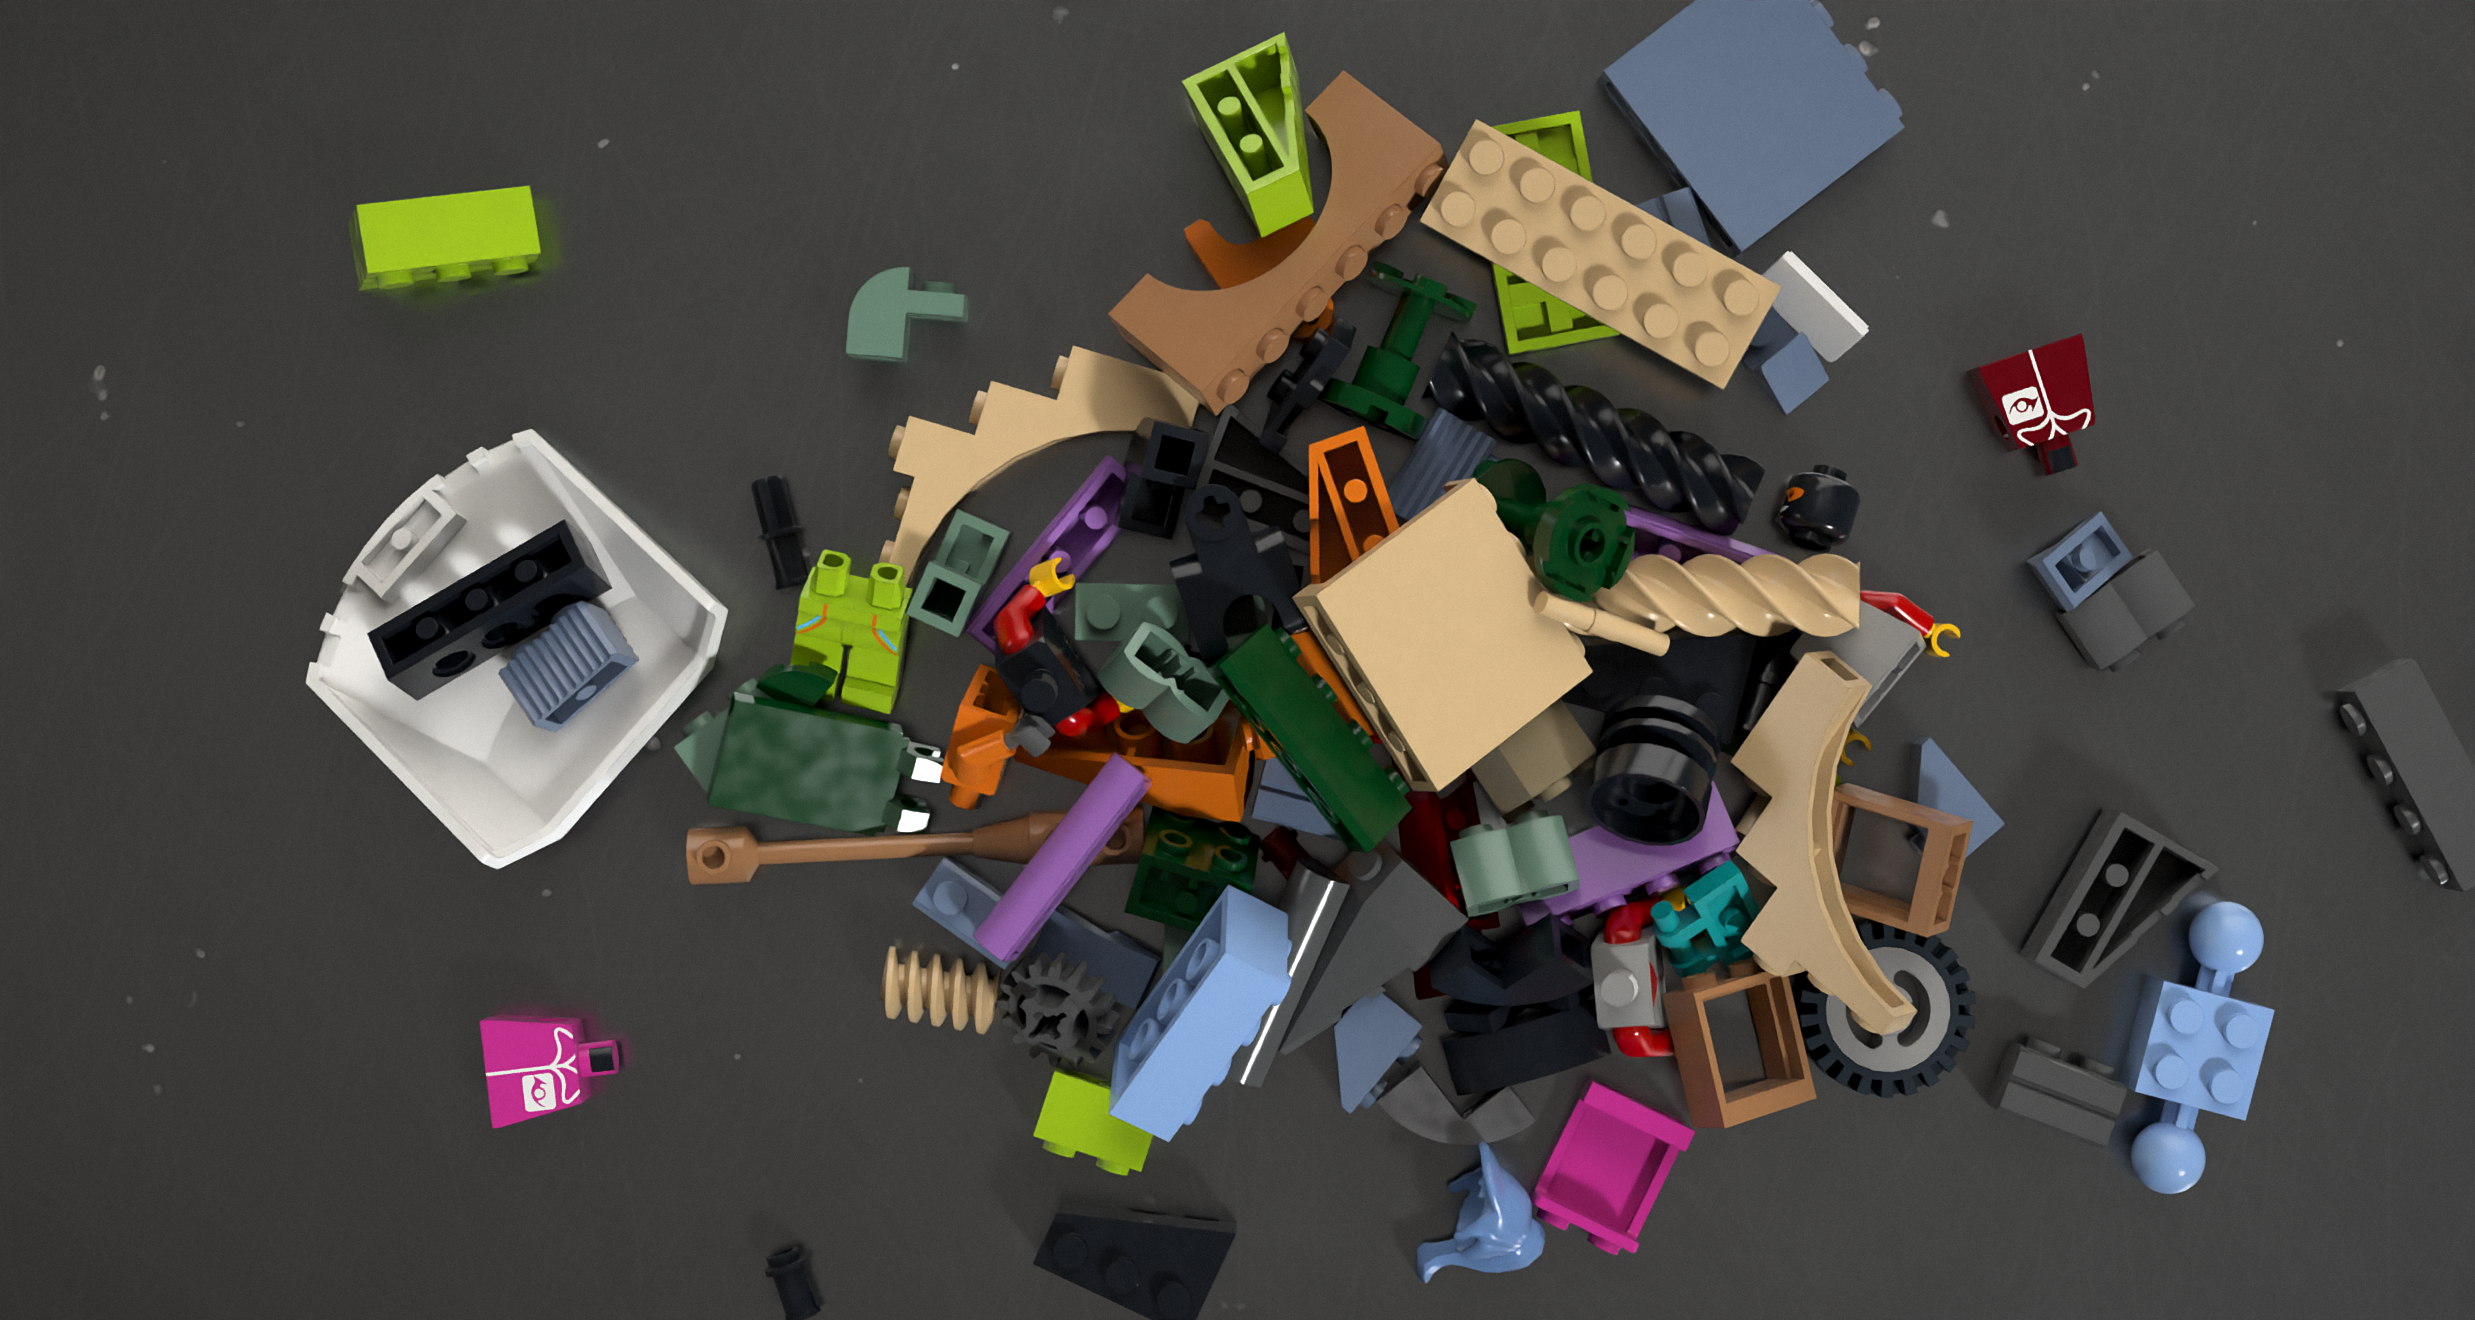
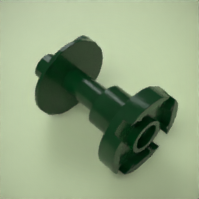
[1316,260,1477,442]
[1472,458,1635,602]

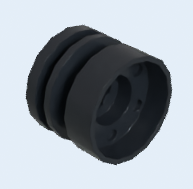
[1585,695,1722,846]

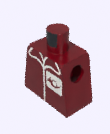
[1967,333,2095,476]

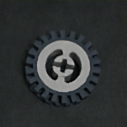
[1793,919,1976,1098]

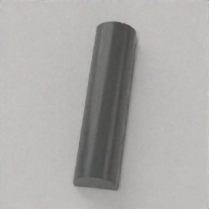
[1226,857,1350,1087]

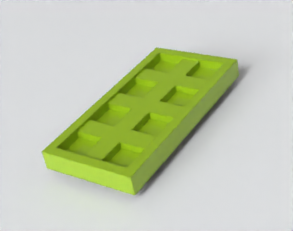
[1466,110,1620,356]

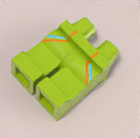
[790,549,913,714]

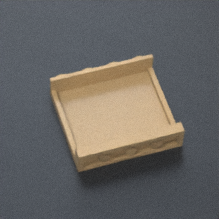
[1292,478,1593,792]

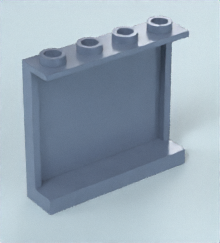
[1598,0,1905,258]

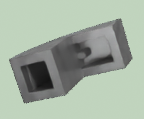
[1376,1060,1536,1145]

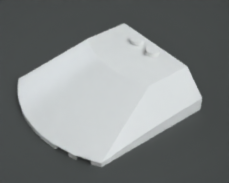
[306,429,728,870]

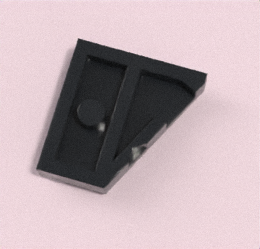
[1258,316,1357,455]

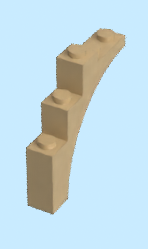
[878,346,1200,588]
[1731,650,1918,1036]

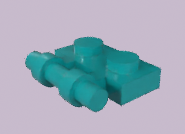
[1651,859,1761,978]

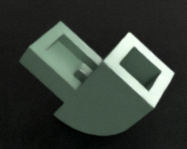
[845,267,969,363]
[906,509,1011,638]

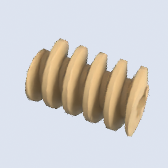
[880,946,1002,1035]

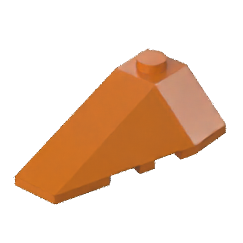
[1014,699,1255,822]

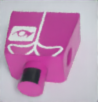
[479,1014,619,1129]

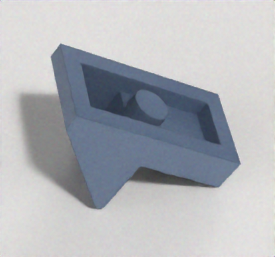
[1740,306,1830,416]
[2026,511,2133,612]

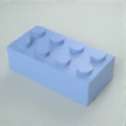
[1109,884,1292,1142]

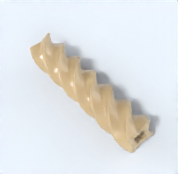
[1525,554,1860,637]

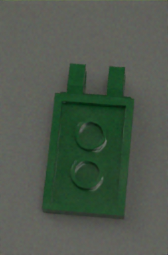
[706,692,944,836]

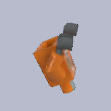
[940,664,1055,810]

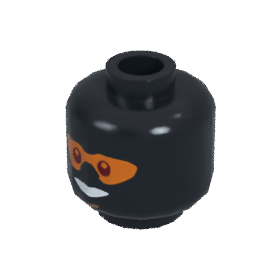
[1778,465,1860,553]

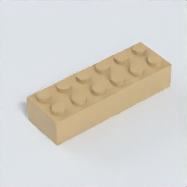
[1420,119,1781,391]

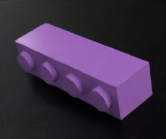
[1516,781,1740,929]

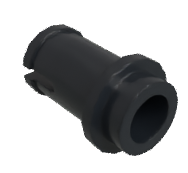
[764,1246,821,1320]

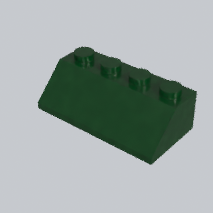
[1207,624,1412,853]

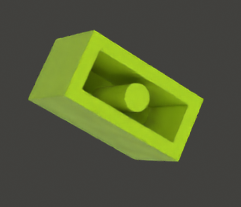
[1033,1065,1153,1176]

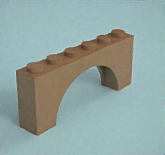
[1108,70,1450,416]

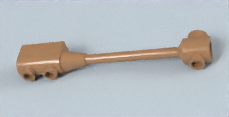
[686,805,1146,885]

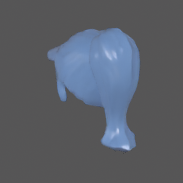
[1415,1142,1546,1283]

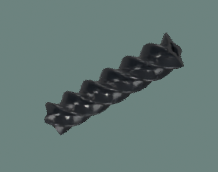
[1422,331,1766,536]

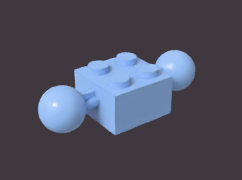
[2118,901,2275,1194]

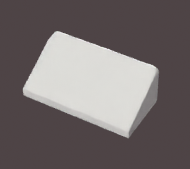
[1761,251,1869,362]

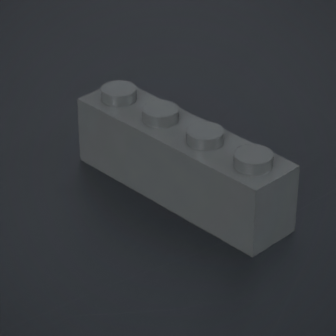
[2337,659,2475,892]

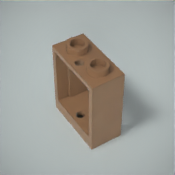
[1831,783,1973,938]
[1662,958,1817,1128]

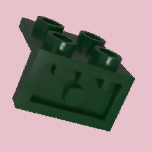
[1124,806,1260,932]

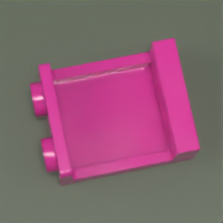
[1528,1075,1695,1255]

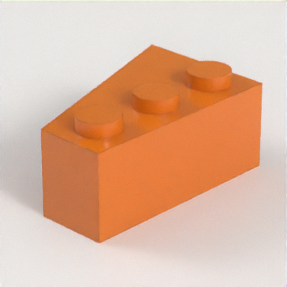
[1309,426,1400,631]

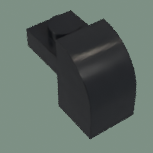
[1113,417,1210,540]

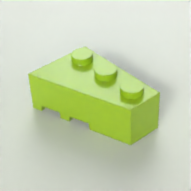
[1182,32,1314,237]
[348,185,541,291]

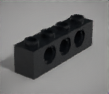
[367,519,612,701]

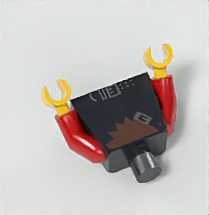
[994,557,1135,740]

